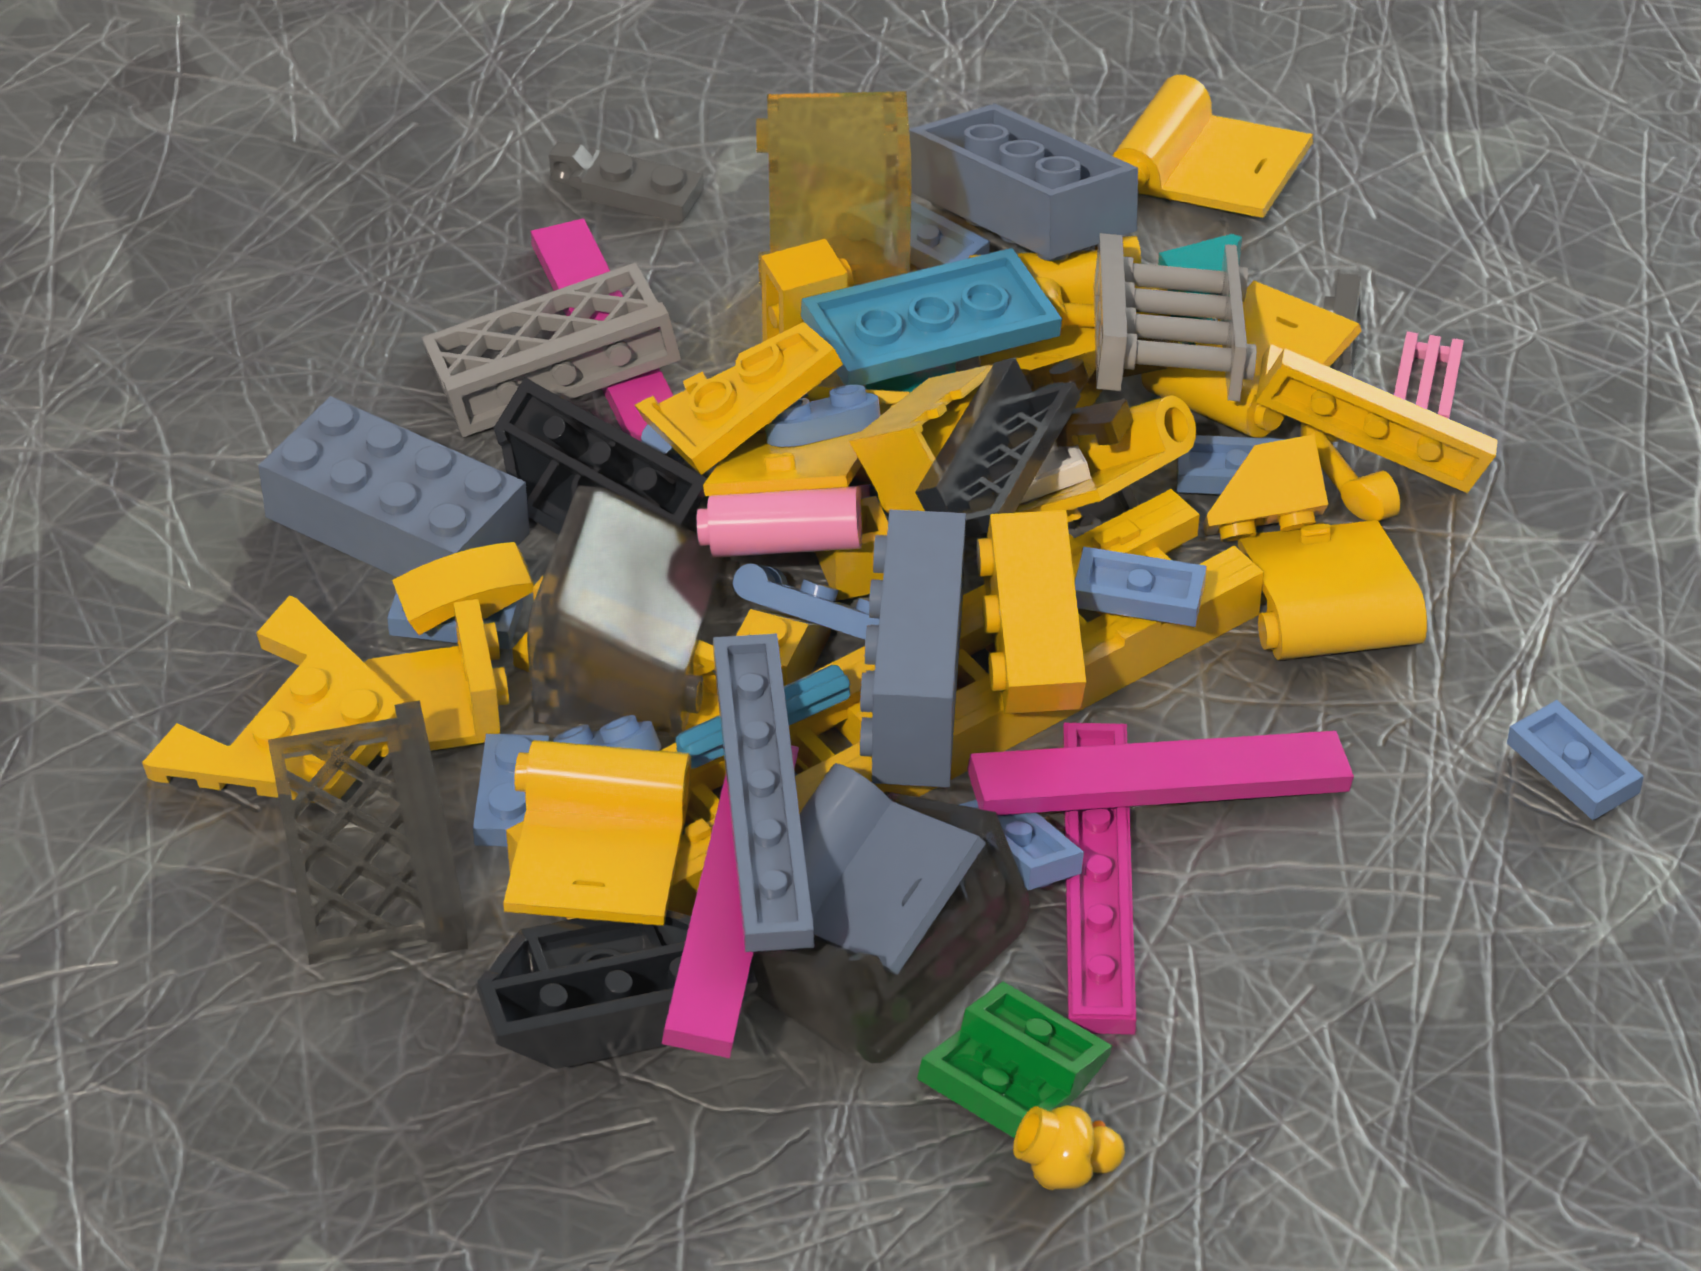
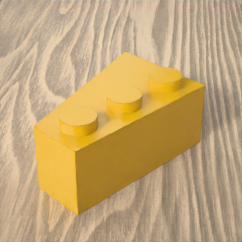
[849,365,992,513]
[977,510,1086,714]

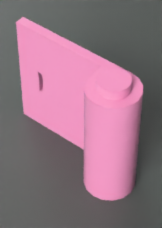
[697,485,870,558]

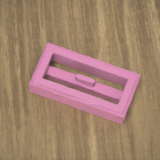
[1394,332,1464,419]

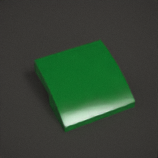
[917,981,1113,1138]

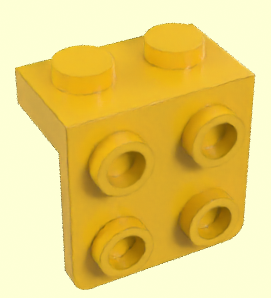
[364,599,509,757]

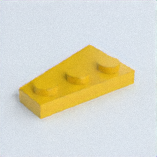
[635,322,843,475]

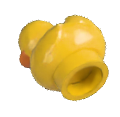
[1013,1105,1125,1190]

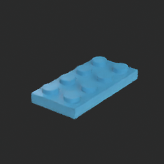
[801,248,1062,385]

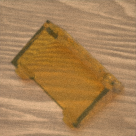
[756,91,912,286]

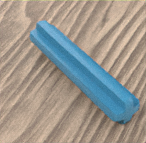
[676,665,851,769]

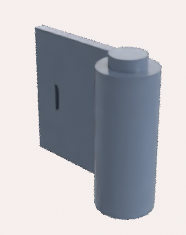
[799,763,986,975]

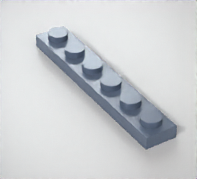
[713,633,814,952]

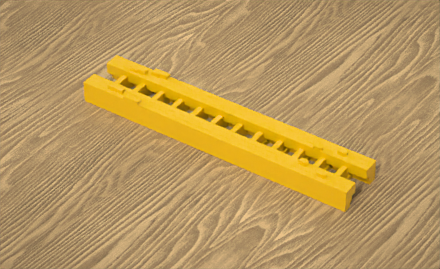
[506,489,1264,920]

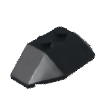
[494,377,707,567]
[476,909,758,1069]

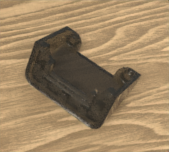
[527,486,740,737]
[751,791,1030,1064]

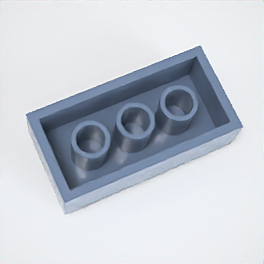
[908,103,1138,261]
[258,396,529,577]
[860,509,966,787]

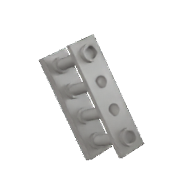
[1093,233,1256,401]

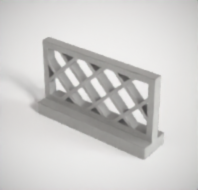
[421,262,681,438]

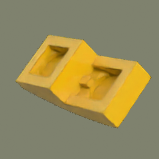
[392,542,535,635]

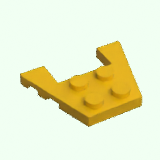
[142,595,409,805]

